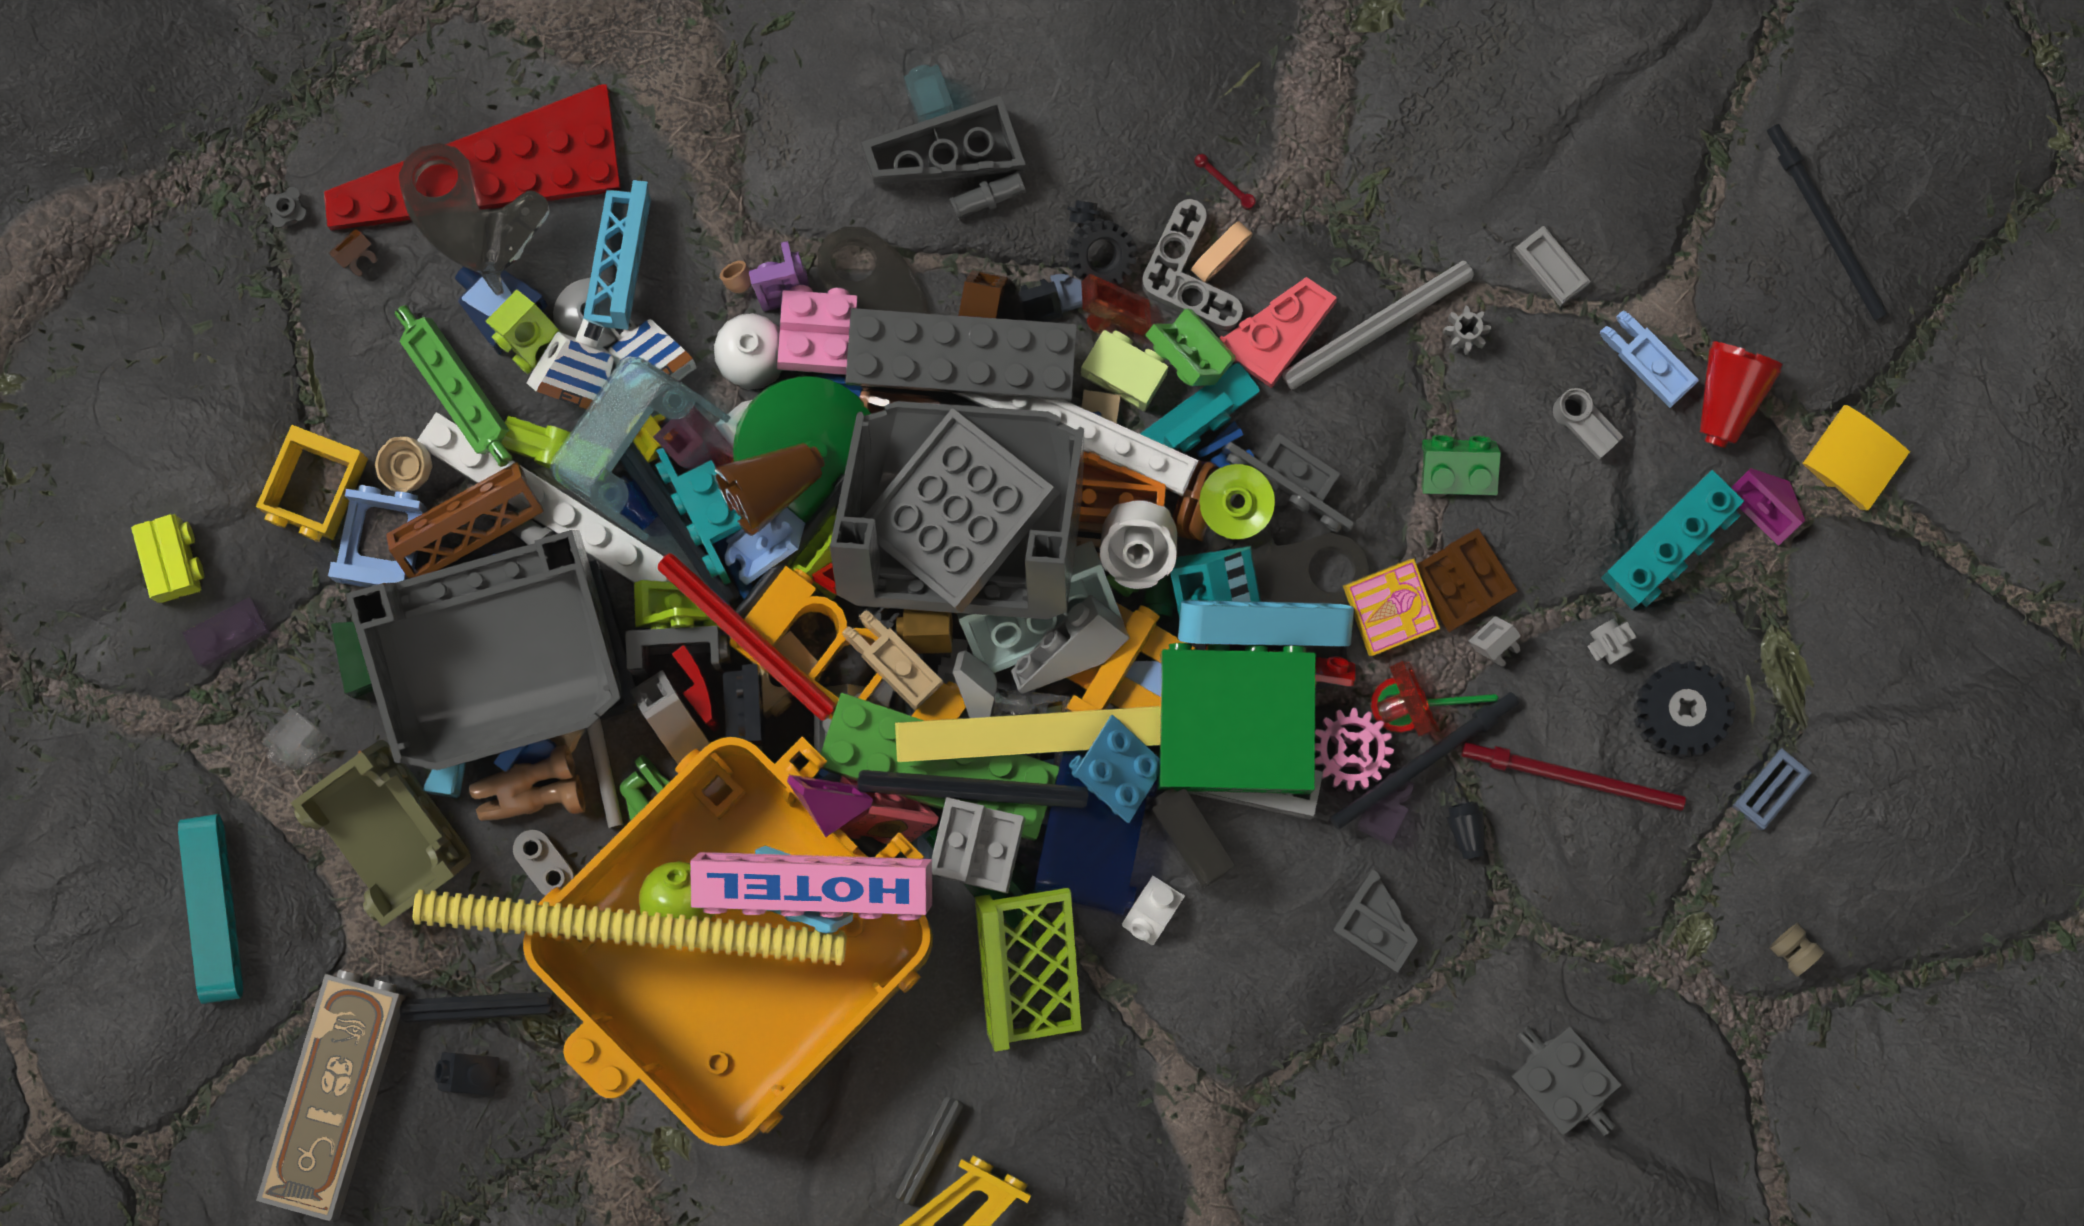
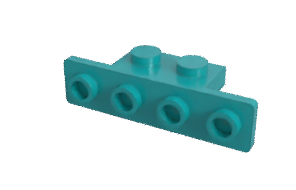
[1140,363,1260,453]
[655,447,742,585]

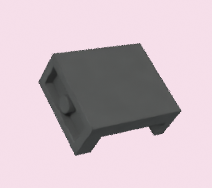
[626,626,733,679]

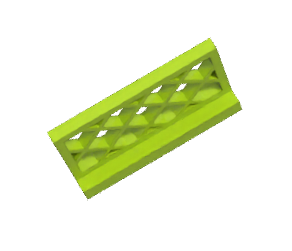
[975,888,1082,1052]

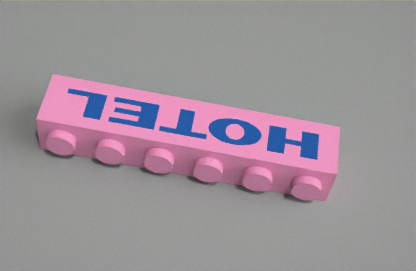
[691,852,932,920]

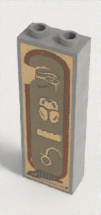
[256,970,406,1221]

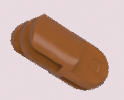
[1172,461,1219,542]

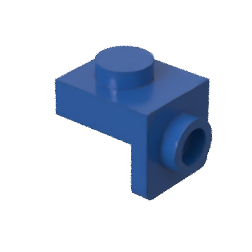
[494,739,557,772]

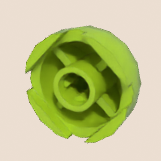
[639,861,716,921]

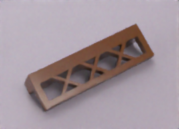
[386,462,544,579]

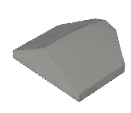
[953,650,997,718]

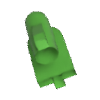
[620,755,670,820]

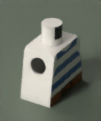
[527,318,614,414]
[609,319,697,409]

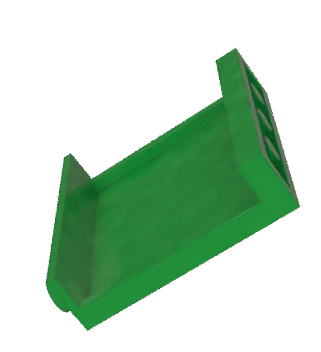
[1158,643,1315,794]

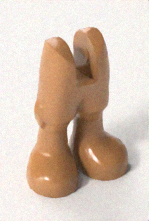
[469,744,585,821]

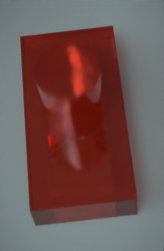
[1081,274,1152,336]
[1377,661,1439,737]

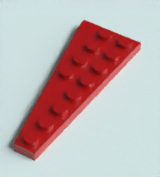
[324,84,621,231]

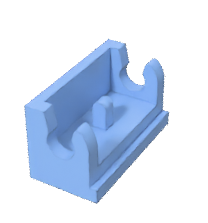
[725,508,805,585]

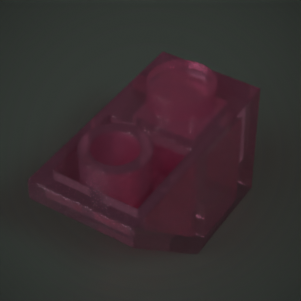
[653,402,734,470]

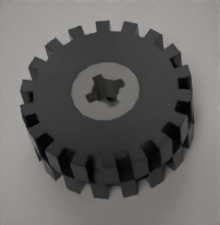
[1633,661,1735,759]

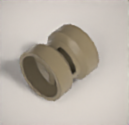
[1770,923,1825,977]

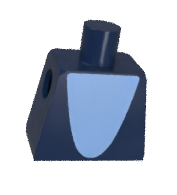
[455,263,548,355]

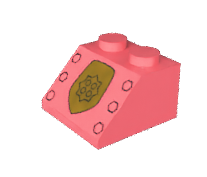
[839,776,939,844]

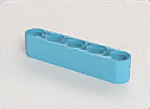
[1178,600,1354,646]

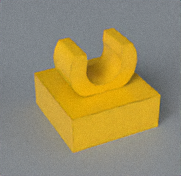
[627,411,676,463]

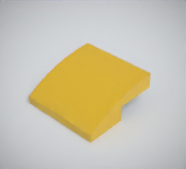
[1802,405,1910,510]

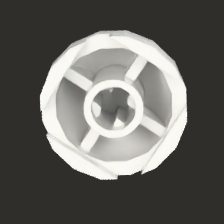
[714,313,782,390]

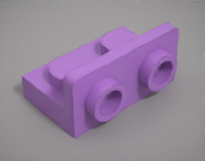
[749,241,810,312]

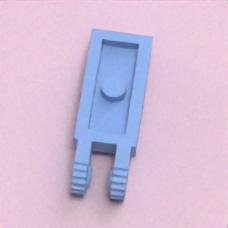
[1600,310,1699,408]

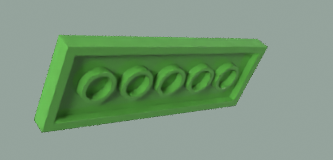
[820,692,1060,841]

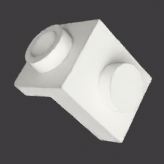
[1122,876,1185,945]

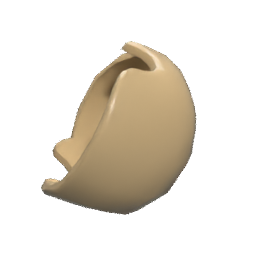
[375,437,432,492]

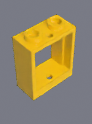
[256,425,368,542]

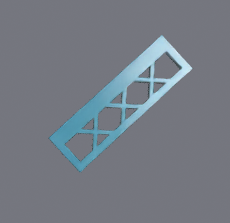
[583,180,651,330]

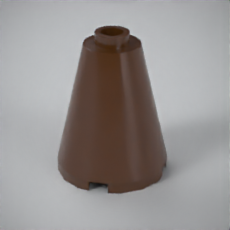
[715,443,825,536]

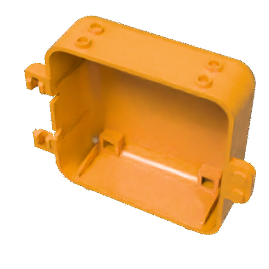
[523,737,933,1146]

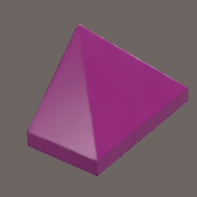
[1731,468,1805,546]
[787,774,873,837]

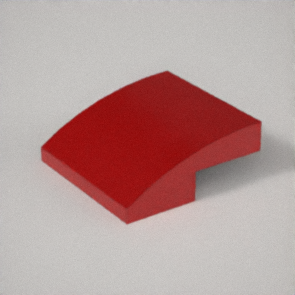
[672,645,720,732]

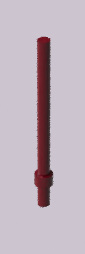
[1461,742,1686,811]

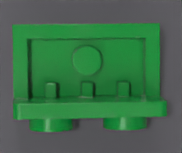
[1421,435,1501,495]

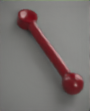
[1194,154,1255,210]

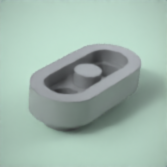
[513,830,575,896]

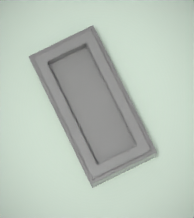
[1514,226,1591,307]

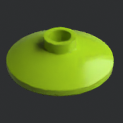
[1199,464,1275,539]

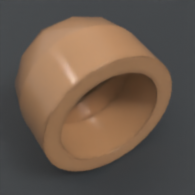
[720,261,751,293]

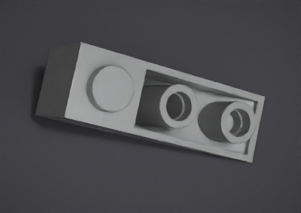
[1011,594,1129,694]

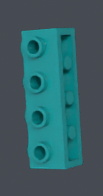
[1601,470,1744,610]

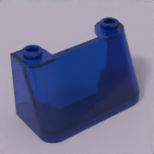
[1034,750,1158,917]

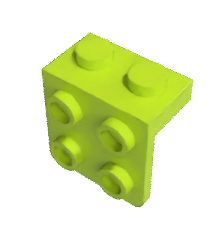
[634,580,738,630]

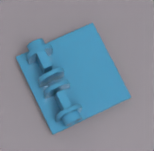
[1069,715,1160,823]

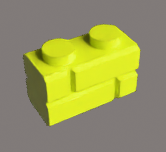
[131,514,204,603]

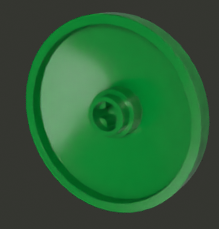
[733,377,871,524]

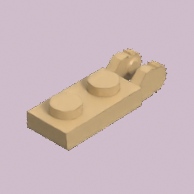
[842,610,944,711]

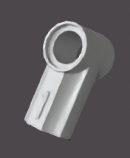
[1553,388,1623,460]

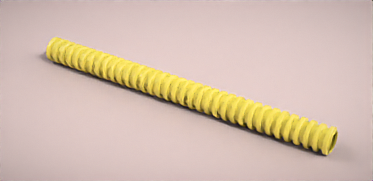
[413,889,847,965]

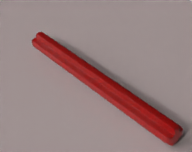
[657,553,836,721]

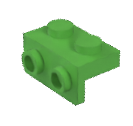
[1145,309,1235,386]

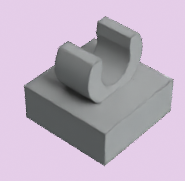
[1468,616,1521,666]

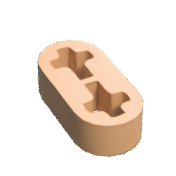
[1191,221,1253,283]

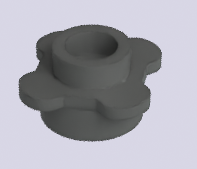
[265,187,307,228]

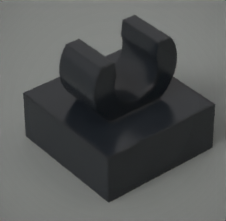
[1018,279,1063,322]

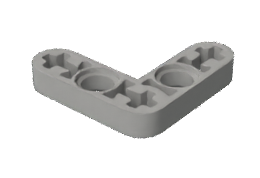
[1142,199,1243,331]

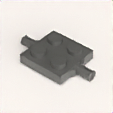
[1511,1025,1621,1136]

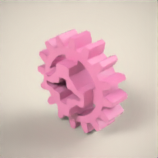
[1315,708,1394,791]

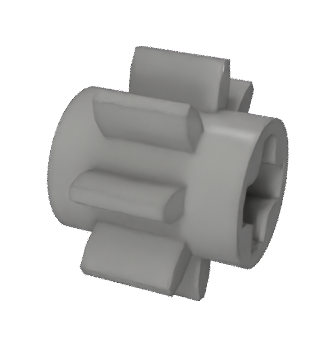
[1443,306,1491,355]
[1587,618,1637,665]

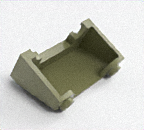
[291,740,471,927]

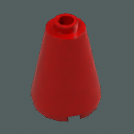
[1700,341,1783,449]

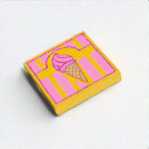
[1343,559,1440,656]

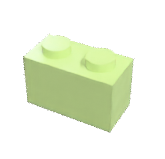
[1081,330,1168,412]

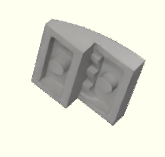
[931,797,1026,894]

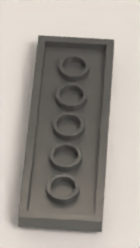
[845,308,1076,401]

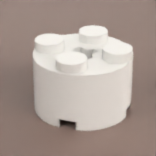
[1100,501,1177,589]

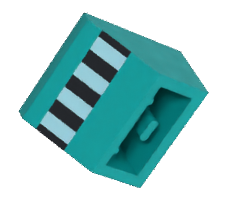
[1170,546,1261,618]

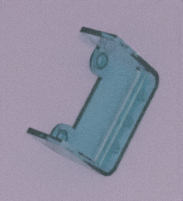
[551,356,731,541]

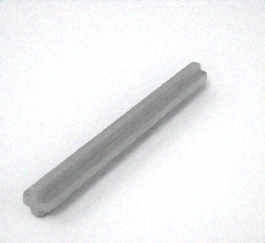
[1282,261,1474,390]

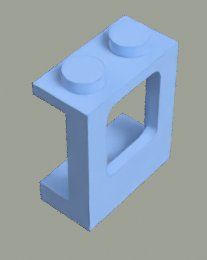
[328,485,427,588]

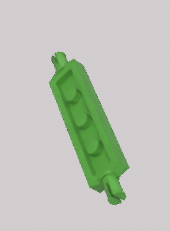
[394,305,513,467]

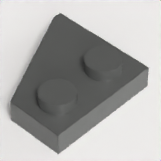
[1332,869,1418,973]

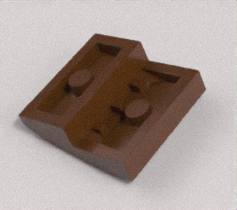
[1416,528,1518,633]

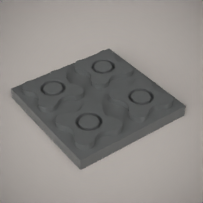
[862,408,1060,613]

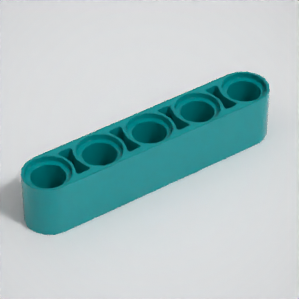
[178,814,243,1004]

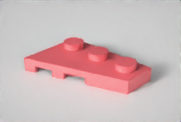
[1219,277,1337,388]

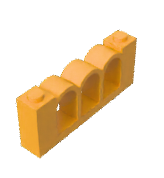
[729,566,966,721]

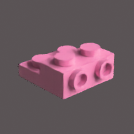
[777,285,857,375]

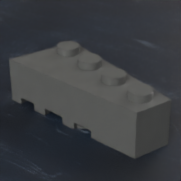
[861,95,1026,185]

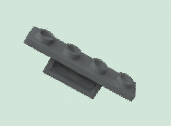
[1222,433,1355,533]

